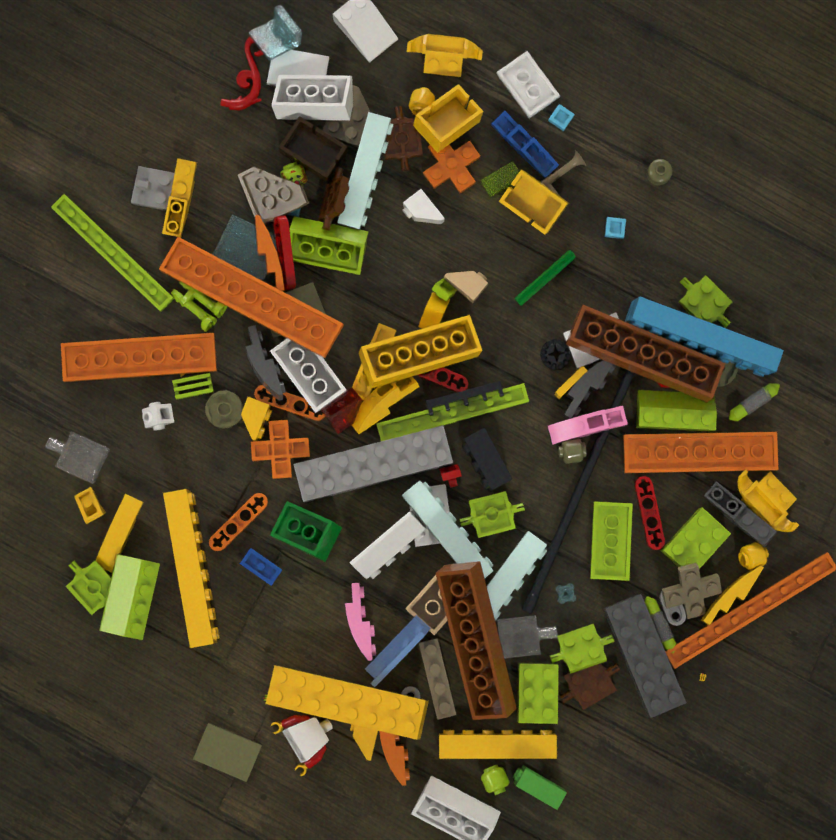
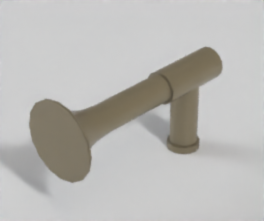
[540,150,586,197]

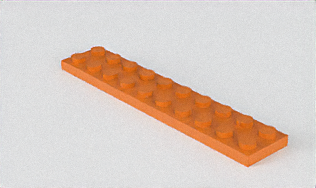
[159,237,344,358]

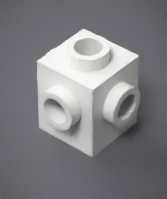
[142,402,174,431]

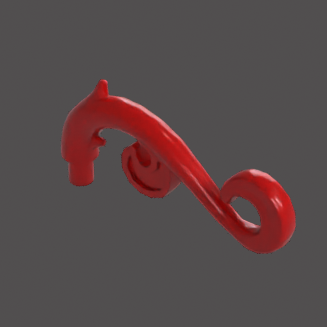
[220,35,268,110]

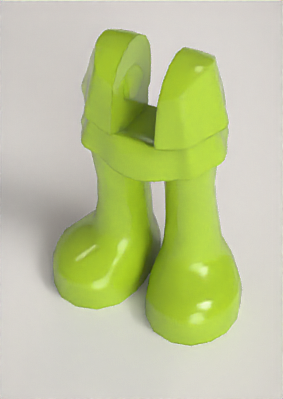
[171,282,227,332]

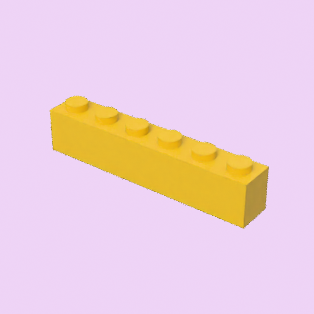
[439,730,557,759]

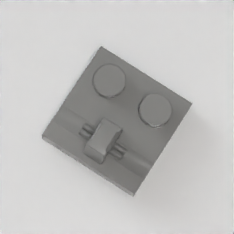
[131,166,175,211]

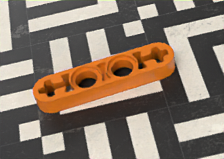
[254,385,326,421]
[209,493,268,551]

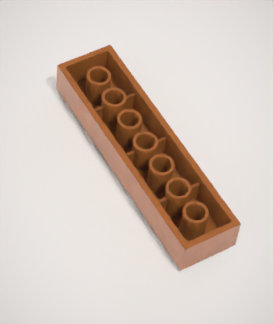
[566,305,726,403]
[436,561,517,720]

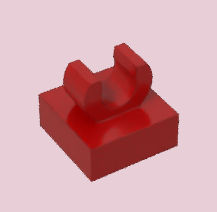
[439,464,462,488]

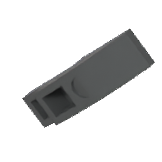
[245,325,286,401]
[563,360,616,419]
[704,481,777,547]

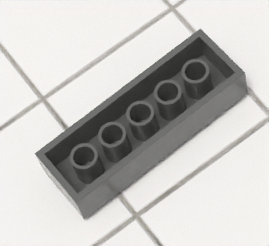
[603,594,686,718]

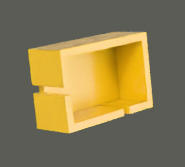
[413,84,483,153]
[499,170,569,235]

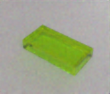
[480,161,519,197]

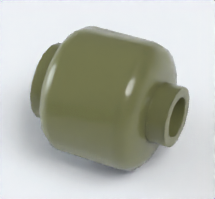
[646,159,673,186]
[558,438,586,464]

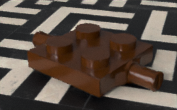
[384,106,423,171]
[318,168,349,231]
[560,663,620,710]

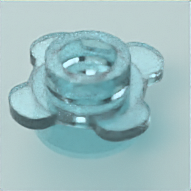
[555,583,576,604]

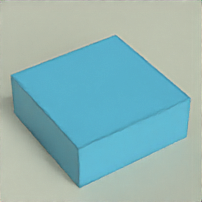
[548,104,575,131]
[604,217,626,239]

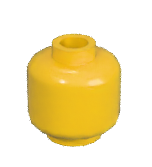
[409,87,435,116]
[738,542,769,570]

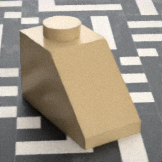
[444,271,488,303]

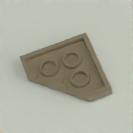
[322,85,371,148]
[238,167,309,225]

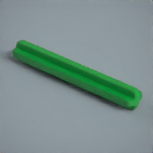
[515,250,576,306]

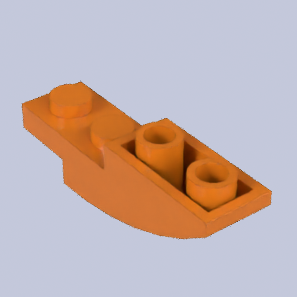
[379,731,410,786]

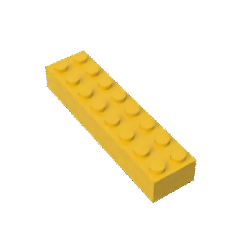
[163,489,220,648]
[266,665,429,740]

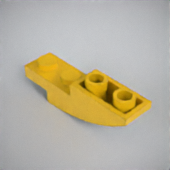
[162,158,197,238]
[349,377,419,434]

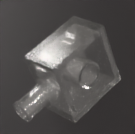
[45,432,110,484]
[496,615,557,659]

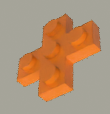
[423,141,480,193]
[251,420,310,479]

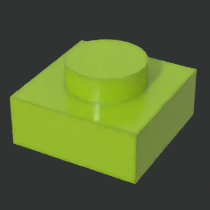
[432,278,457,301]

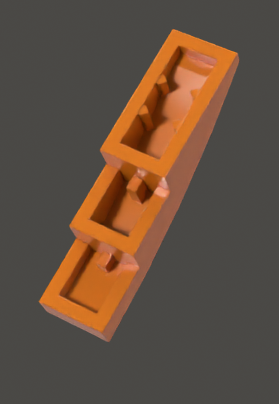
[255,215,284,292]

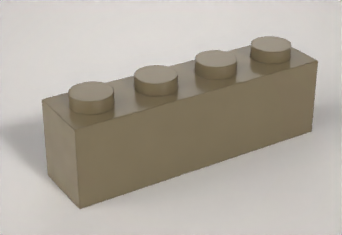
[418,638,456,720]

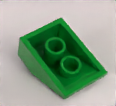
[270,501,342,562]

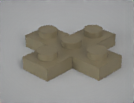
[662,563,722,619]

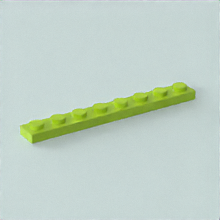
[51,194,174,312]
[376,383,529,441]

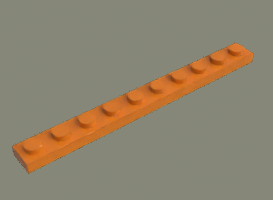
[665,552,836,669]

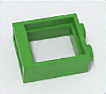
[513,765,567,810]

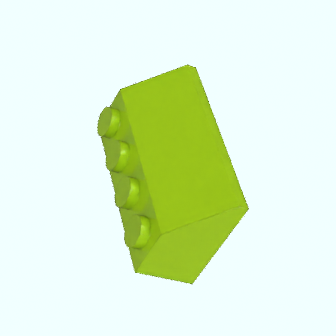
[290,216,369,275]
[636,390,717,432]
[99,554,160,640]

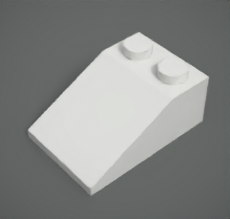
[333,0,398,63]

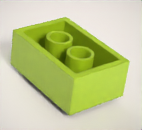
[661,507,731,569]
[517,663,559,724]

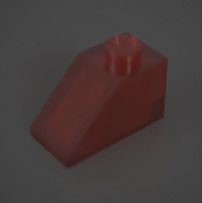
[321,388,363,434]

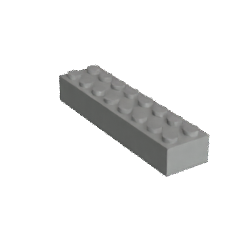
[294,426,453,503]

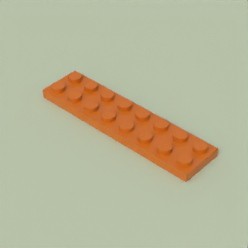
[61,333,217,382]
[623,432,778,473]

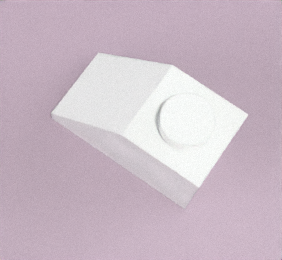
[403,189,445,224]

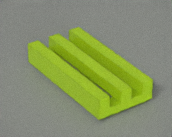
[172,373,214,400]

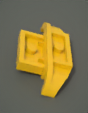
[407,34,483,77]
[738,469,799,532]

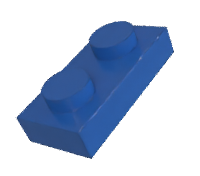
[240,548,282,586]

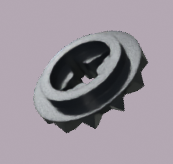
[540,339,571,370]

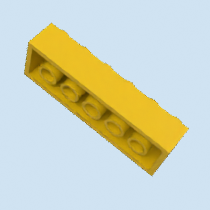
[359,315,482,389]

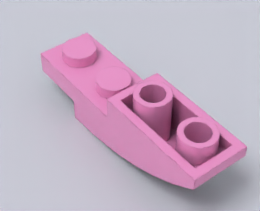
[548,406,628,445]
[345,583,376,661]

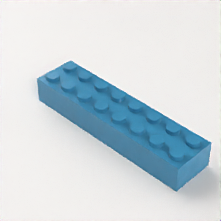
[625,297,784,377]

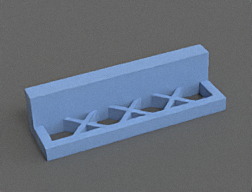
[365,615,431,687]

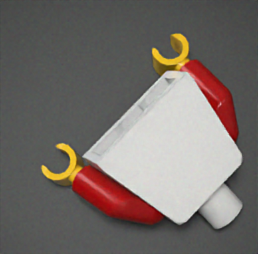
[271,715,333,776]

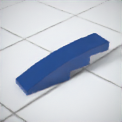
[491,111,559,178]

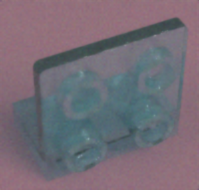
[249,5,302,61]

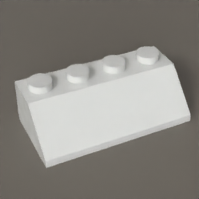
[272,75,353,121]
[270,339,347,413]
[350,511,427,579]
[411,776,501,840]

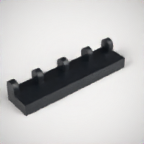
[426,381,504,416]

